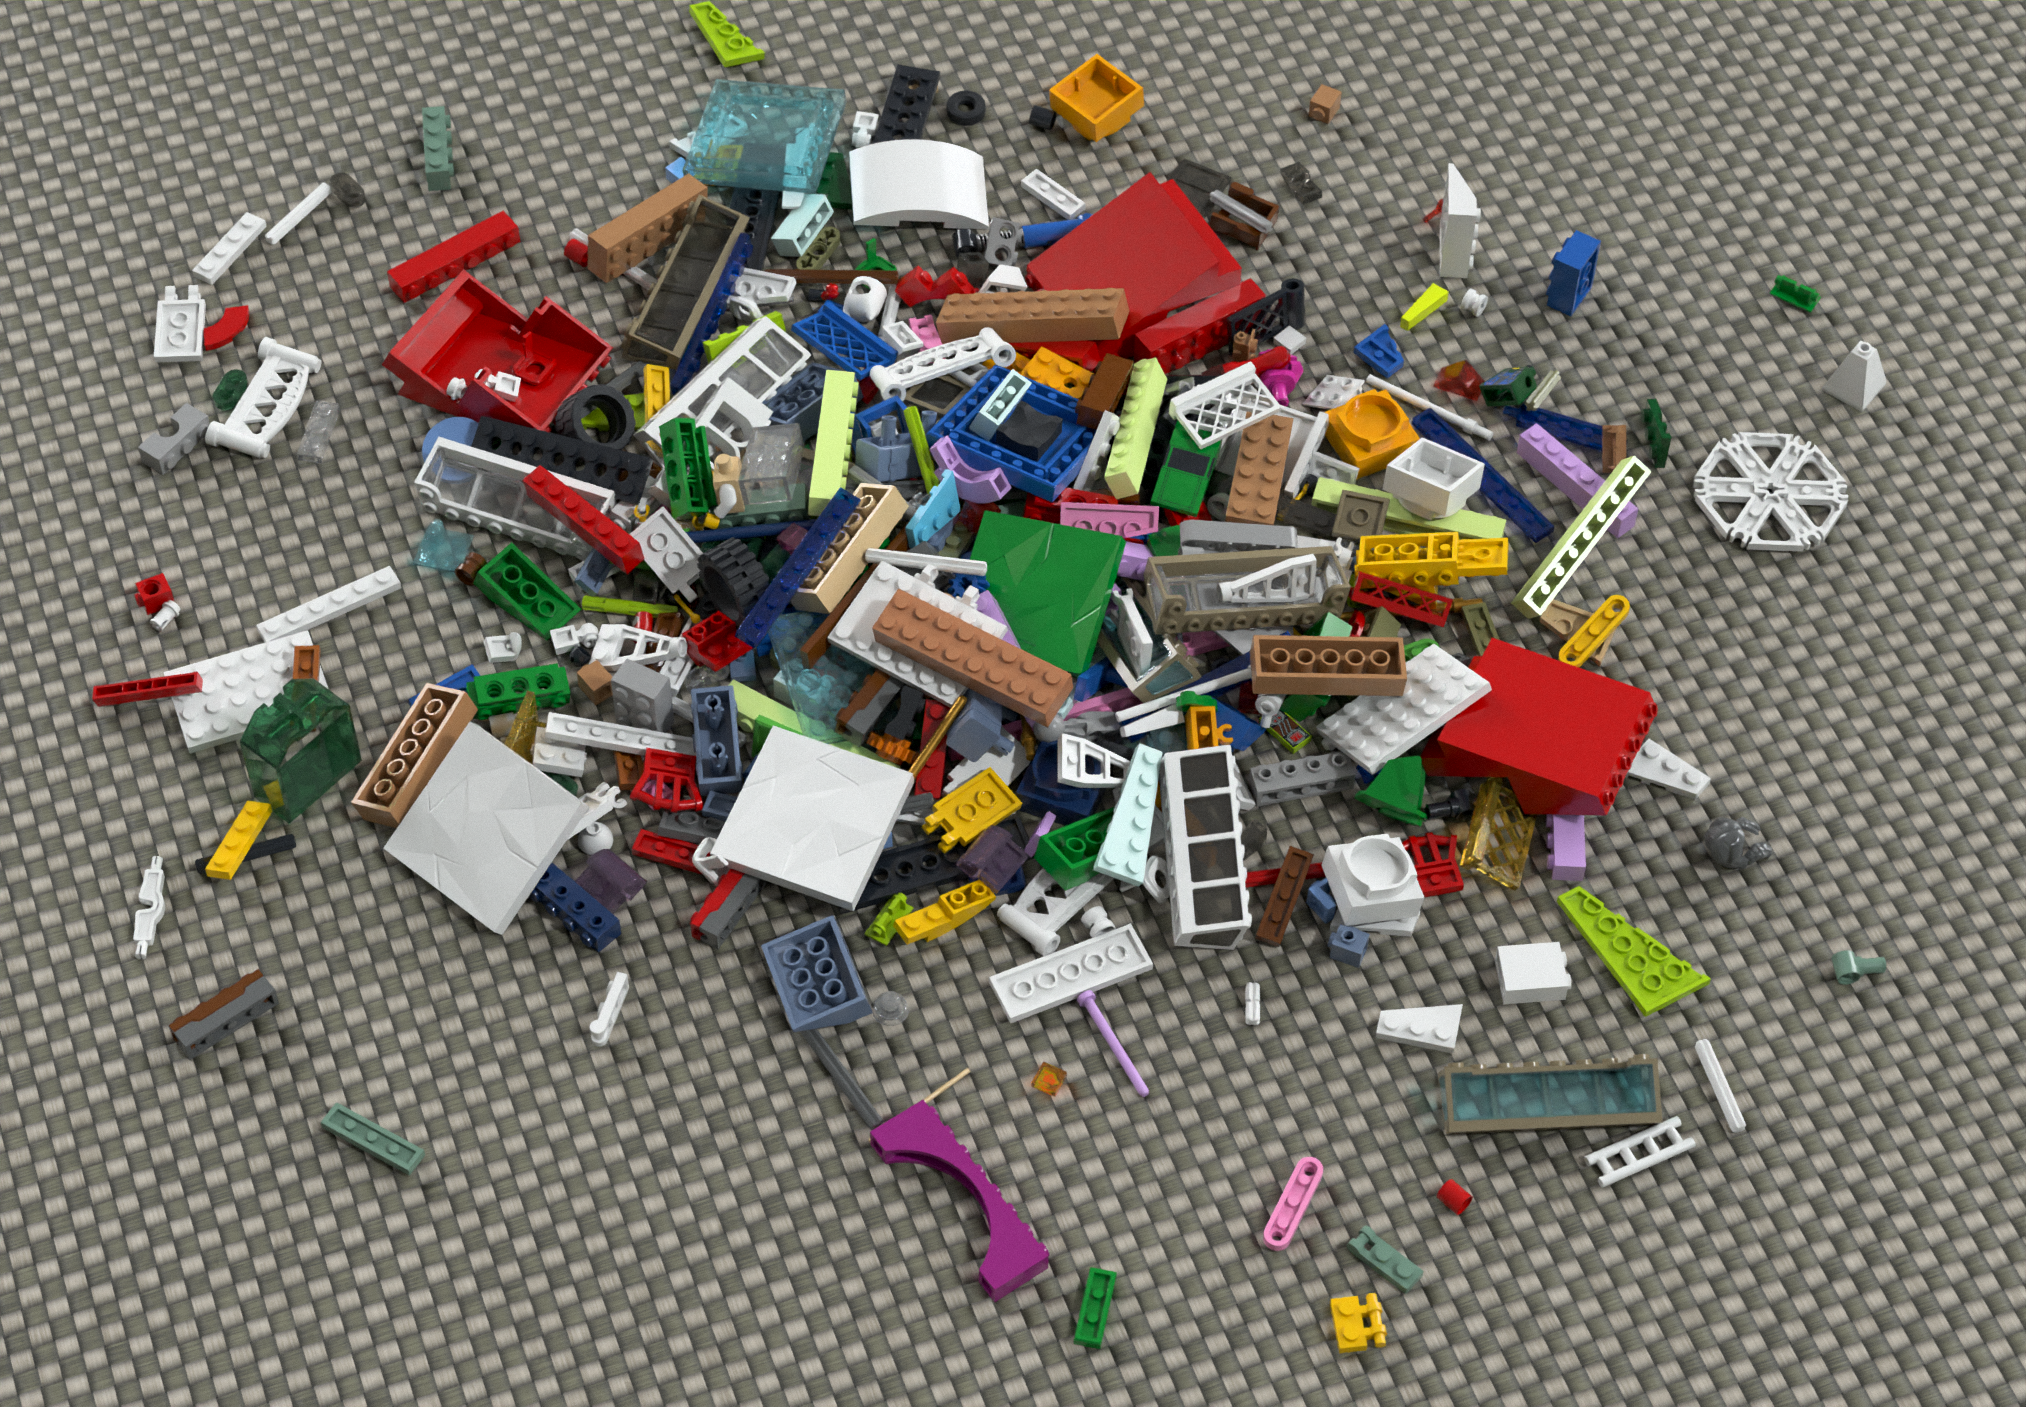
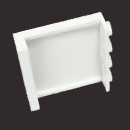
[1214,399,1329,503]

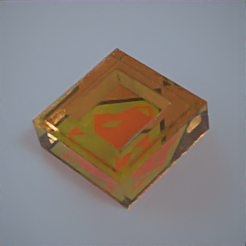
[1031,1061,1067,1097]

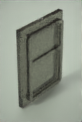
[1168,158,1232,219]

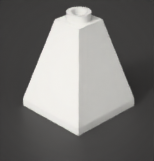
[1822,341,1887,412]

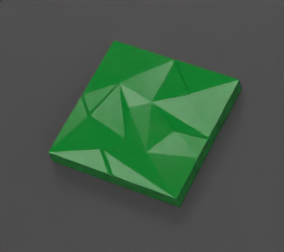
[970,510,1126,678]

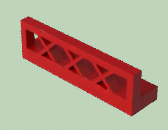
[1348,571,1453,627]

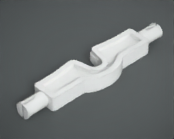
[133,856,165,959]

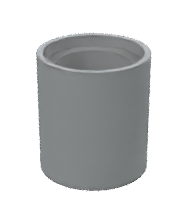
[489,712,518,738]

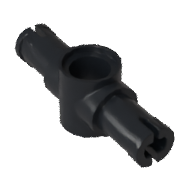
[1424,789,1501,823]

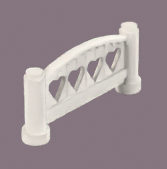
[870,327,1016,402]
[205,337,322,458]
[997,860,1147,957]

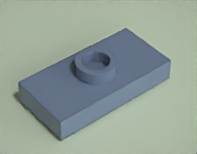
[730,636,756,682]

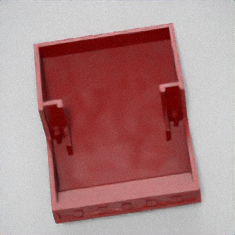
[1025,172,1242,359]
[382,270,614,433]
[1420,638,1658,816]

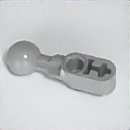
[1033,711,1124,744]

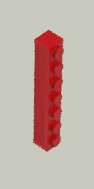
[92,671,203,707]

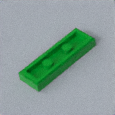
[1073,1267,1117,1349]

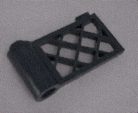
[1227,278,1306,357]

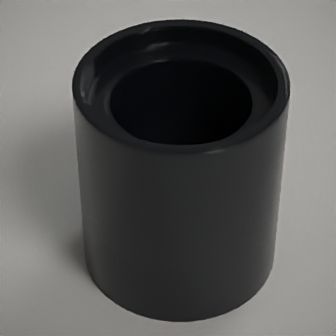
[1029,105,1057,131]

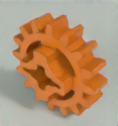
[866,732,920,766]

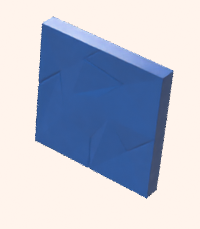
[926,364,1120,502]

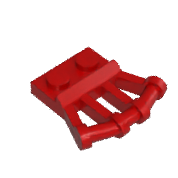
[630,747,703,813]
[1402,832,1464,897]

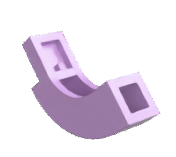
[929,435,1012,503]

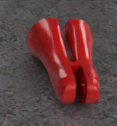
[1222,346,1291,385]

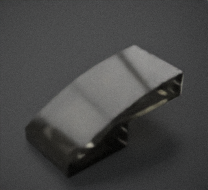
[1280,162,1322,205]

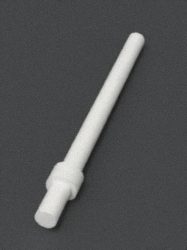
[1366,374,1493,441]

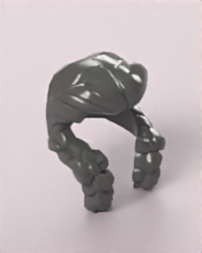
[1704,817,1772,870]

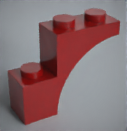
[895,265,979,307]

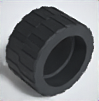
[555,384,636,461]

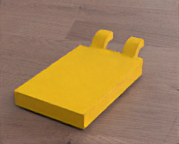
[921,767,1023,853]

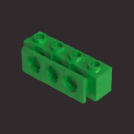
[659,418,717,520]
[466,663,570,720]

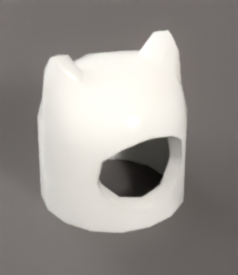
[843,276,887,323]

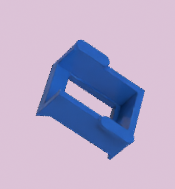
[855,395,909,438]

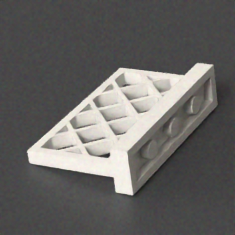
[1169,361,1281,449]

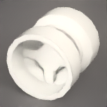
[1081,906,1116,938]

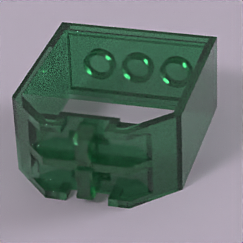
[240,678,362,824]

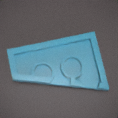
[905,469,961,548]

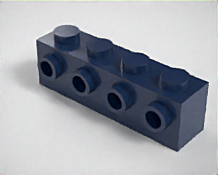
[529,862,621,953]

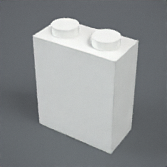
[1495,942,1571,1004]

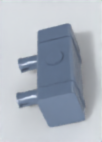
[855,411,939,482]
[691,685,743,796]
[946,688,1018,762]

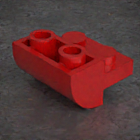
[682,611,753,672]

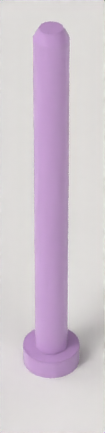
[1077,990,1149,1097]

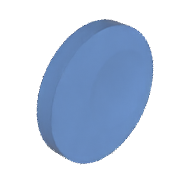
[422,417,479,484]

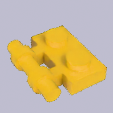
[1330,1293,1387,1353]

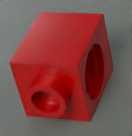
[134,573,174,615]

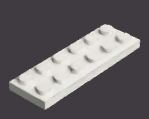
[989,924,1153,1024]

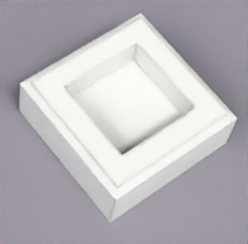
[1273,326,1306,354]

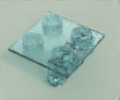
[413,519,474,573]

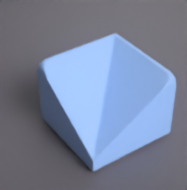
[665,157,696,183]

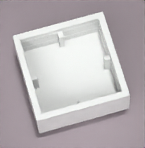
[1383,438,1485,521]
[1322,834,1425,926]

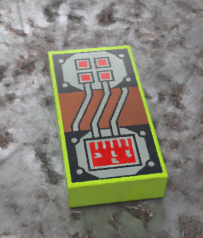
[1259,710,1312,754]

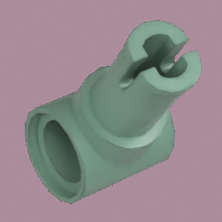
[1831,950,1886,985]

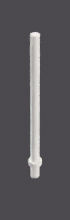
[1115,665,1252,722]

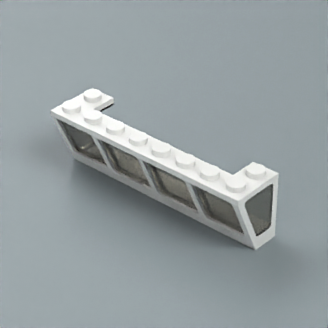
[1159,745,1252,950]

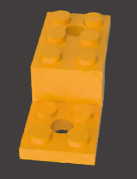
[982,346,1094,400]

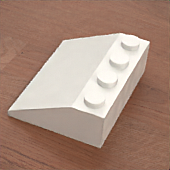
[1440,163,1481,278]

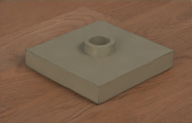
[1332,489,1390,542]

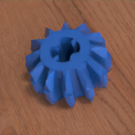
[947,573,990,598]

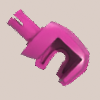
[1258,349,1303,407]

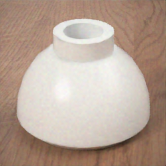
[578,821,613,855]

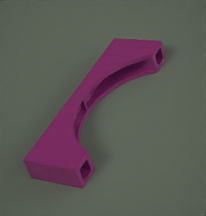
[870,1100,1050,1302]

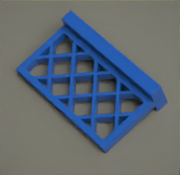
[791,302,898,381]

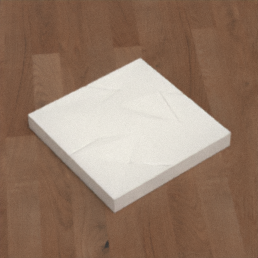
[384,722,589,935]
[710,726,914,911]

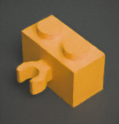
[1185,706,1233,764]

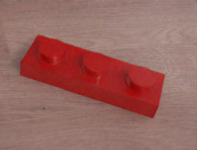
[632,829,711,875]

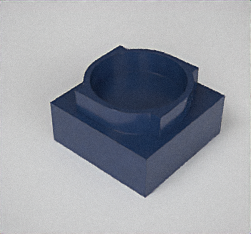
[1016,740,1114,826]

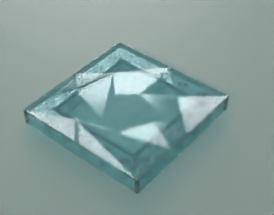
[682,79,846,194]

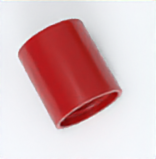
[564,238,588,267]
[1436,1179,1473,1215]

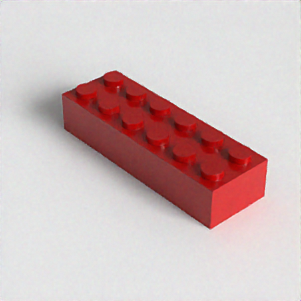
[1133,278,1267,374]

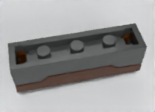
[834,667,907,747]
[168,969,279,1060]

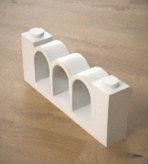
[647,377,773,523]

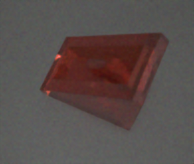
[1433,360,1485,401]

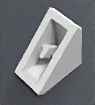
[882,321,923,360]

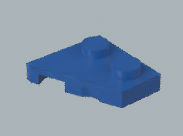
[1353,324,1404,379]

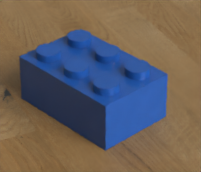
[1546,230,1601,316]

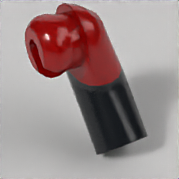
[808,284,839,302]

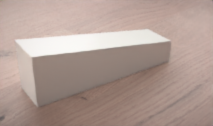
[1120,703,1185,738]

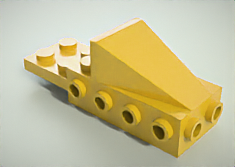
[1355,532,1509,609]

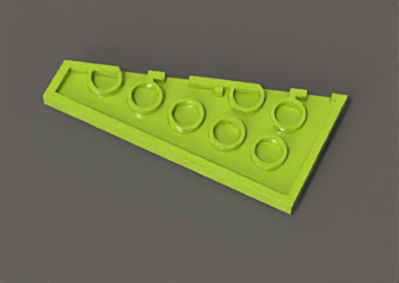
[1557,886,1711,1017]

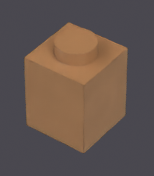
[1309,84,1342,124]
[577,660,613,706]

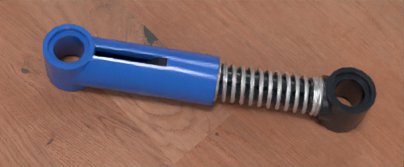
[952,213,1093,260]

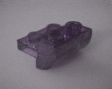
[955,825,1029,894]
[575,849,648,914]

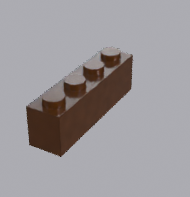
[1075,353,1134,430]

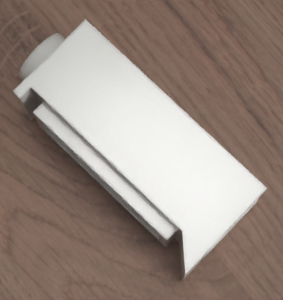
[611,476,662,534]

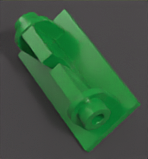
[1769,275,1821,313]

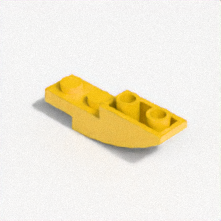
[893,879,996,945]

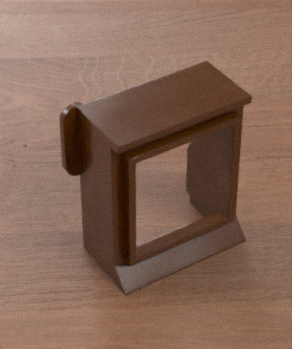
[1210,182,1280,250]

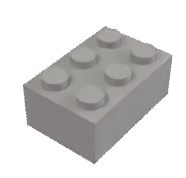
[611,659,674,733]

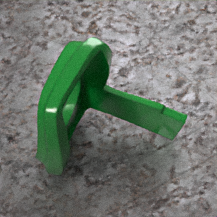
[855,238,897,290]

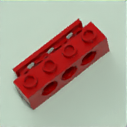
[1023,488,1118,524]

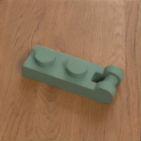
[1347,1226,1424,1294]

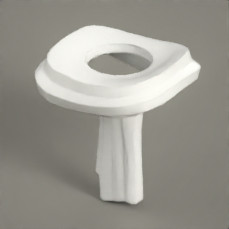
[729,296,763,322]
[692,837,731,886]
[1120,856,1170,904]

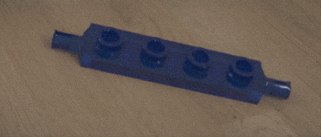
[1502,403,1628,451]

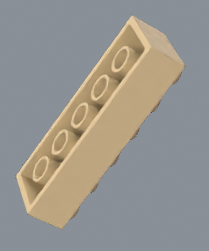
[782,483,909,614]

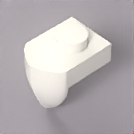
[484,632,522,663]

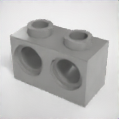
[982,217,1023,268]

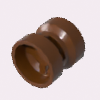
[455,552,487,586]

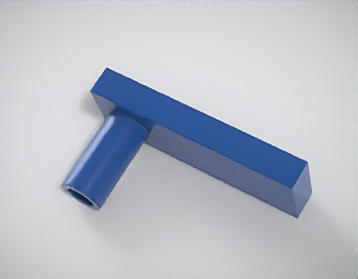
[1074,656,1128,702]

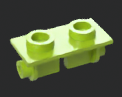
[864,893,914,946]

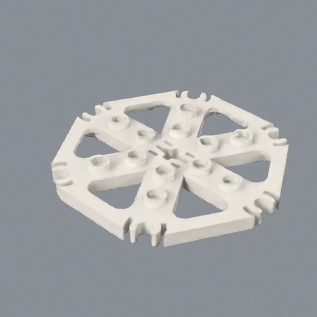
[1693,432,1848,552]

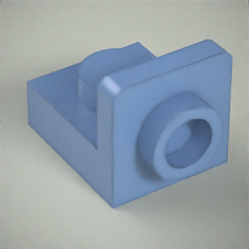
[1306,878,1336,924]

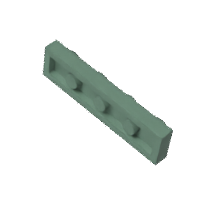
[321,1102,425,1176]

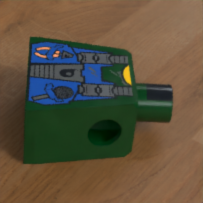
[1479,365,1537,406]

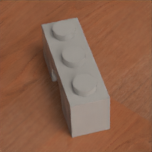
[138,403,210,475]

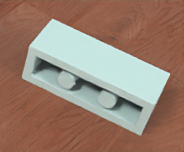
[771,194,834,257]
[969,369,1032,442]

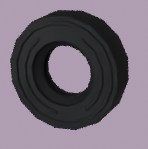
[946,90,986,126]
[1096,739,1135,761]

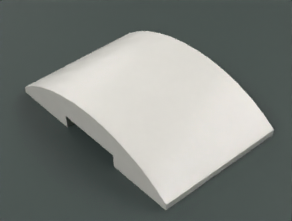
[849,140,989,229]

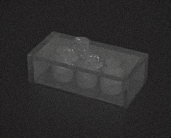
[738,423,804,505]

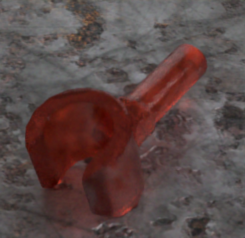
[1423,199,1444,223]

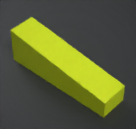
[1400,283,1449,331]

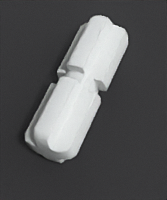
[1245,982,1260,1026]

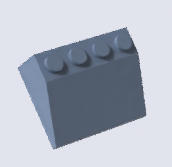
[762,362,864,446]
[761,915,873,1032]

